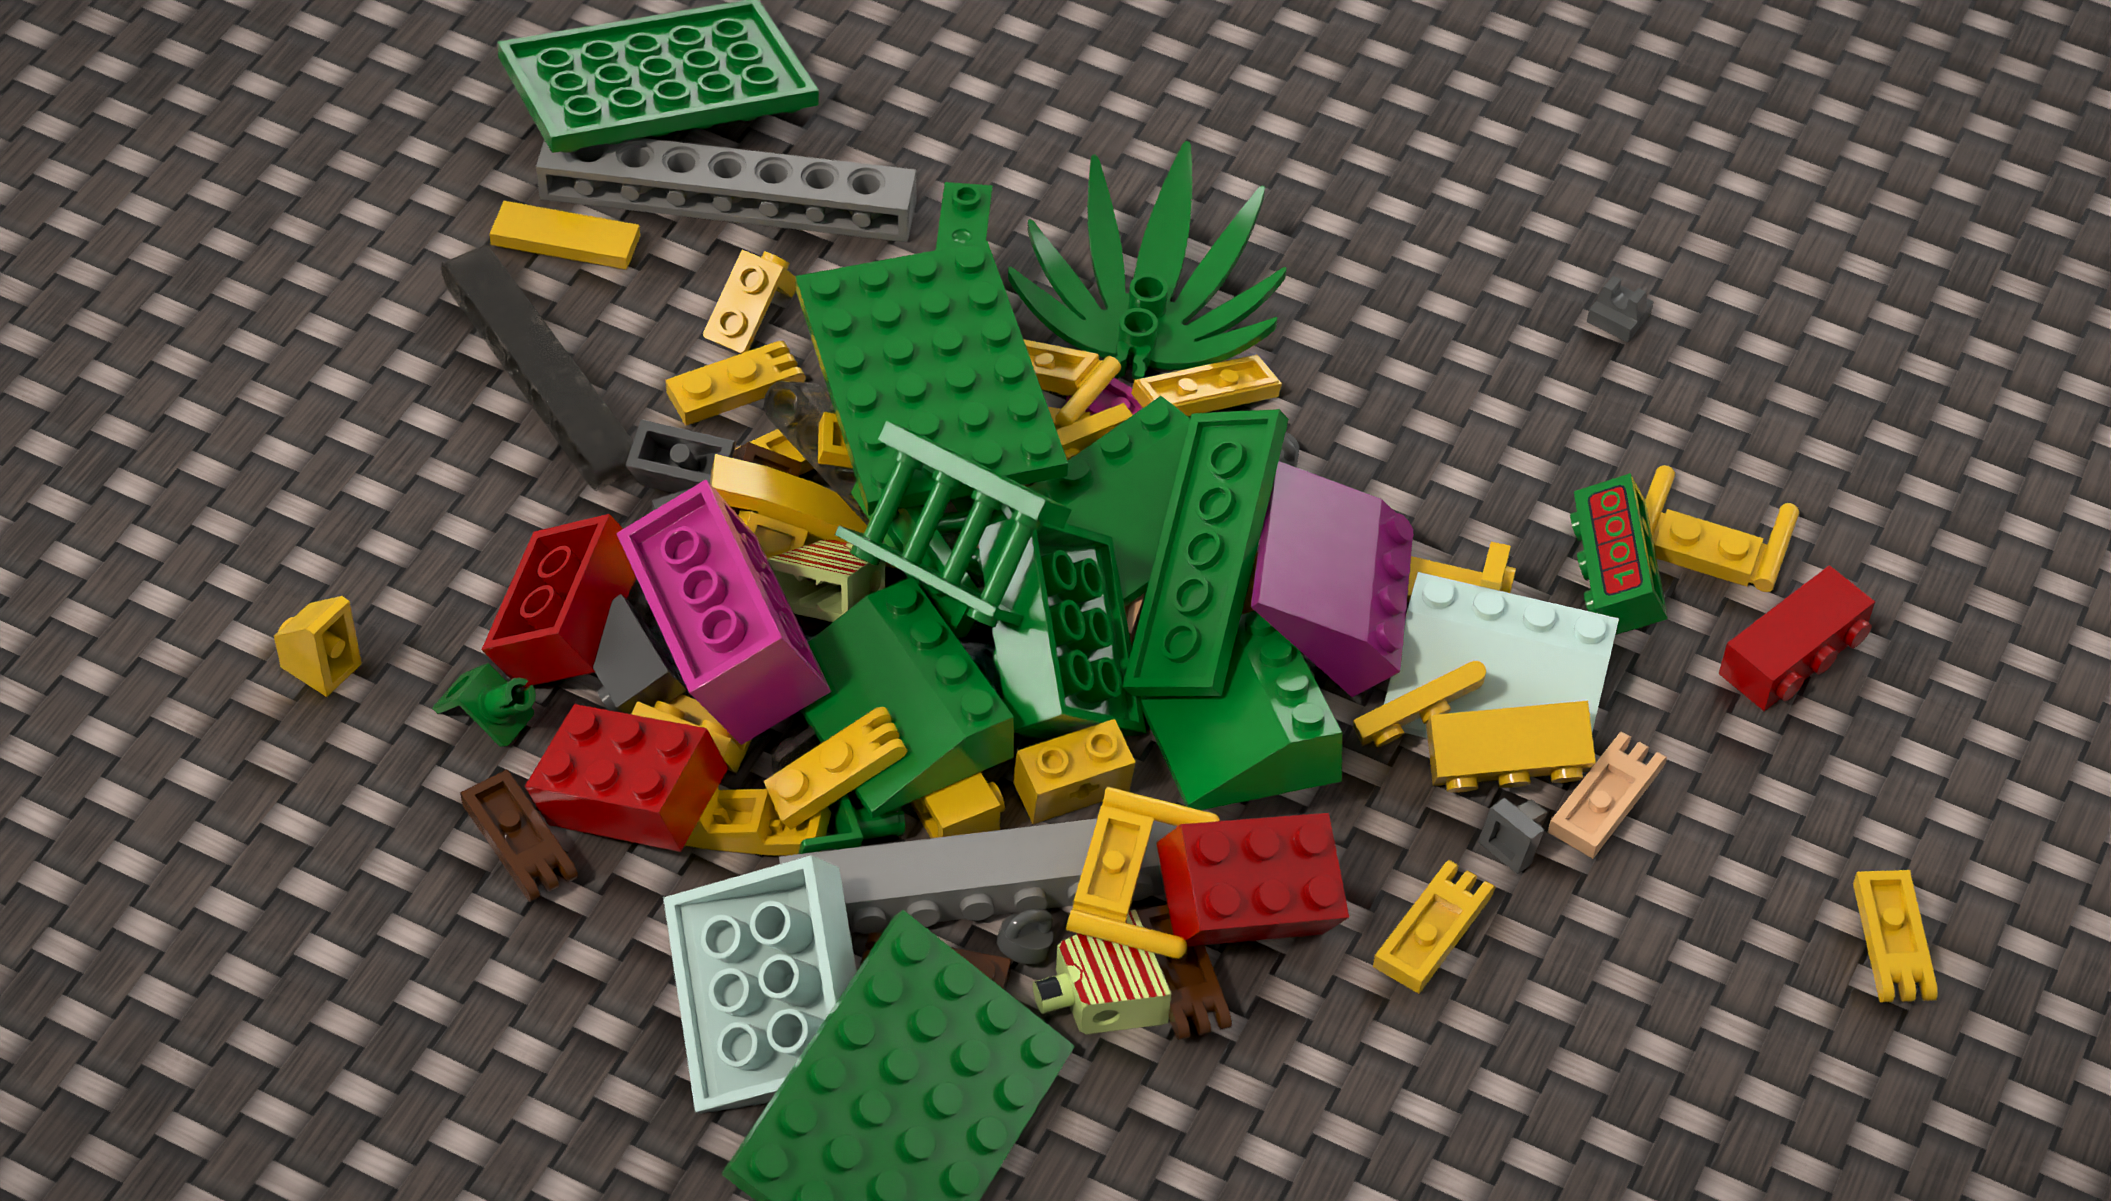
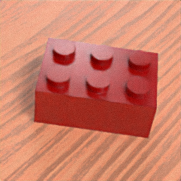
[481,514,637,688]
[525,704,728,852]
[1156,813,1350,947]

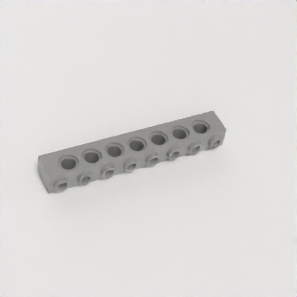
[536,138,916,242]

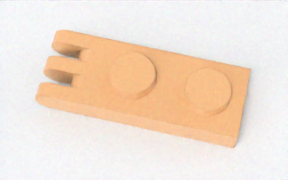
[1548,732,1667,859]

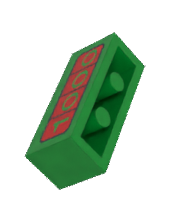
[1570,473,1668,635]

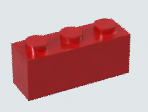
[1719,565,1875,711]

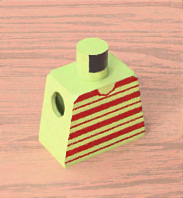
[768,539,886,622]
[1033,909,1171,1034]

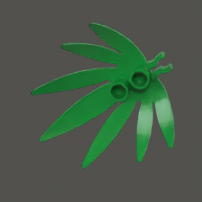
[1008,141,1287,380]

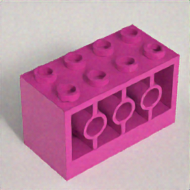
[616,479,831,745]

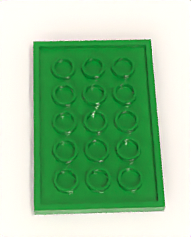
[498,0,819,153]
[795,241,1068,515]
[721,910,1075,1201]

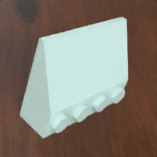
[1384,572,1619,773]
[663,855,856,1114]

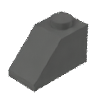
[626,419,736,493]
[593,594,687,714]

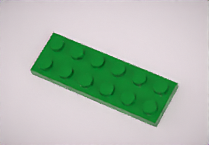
[1122,409,1289,696]

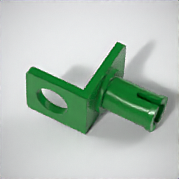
[432,663,536,747]
[798,793,905,854]

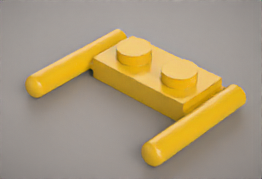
[1023,339,1121,428]
[1645,465,1799,592]
[1066,786,1220,959]

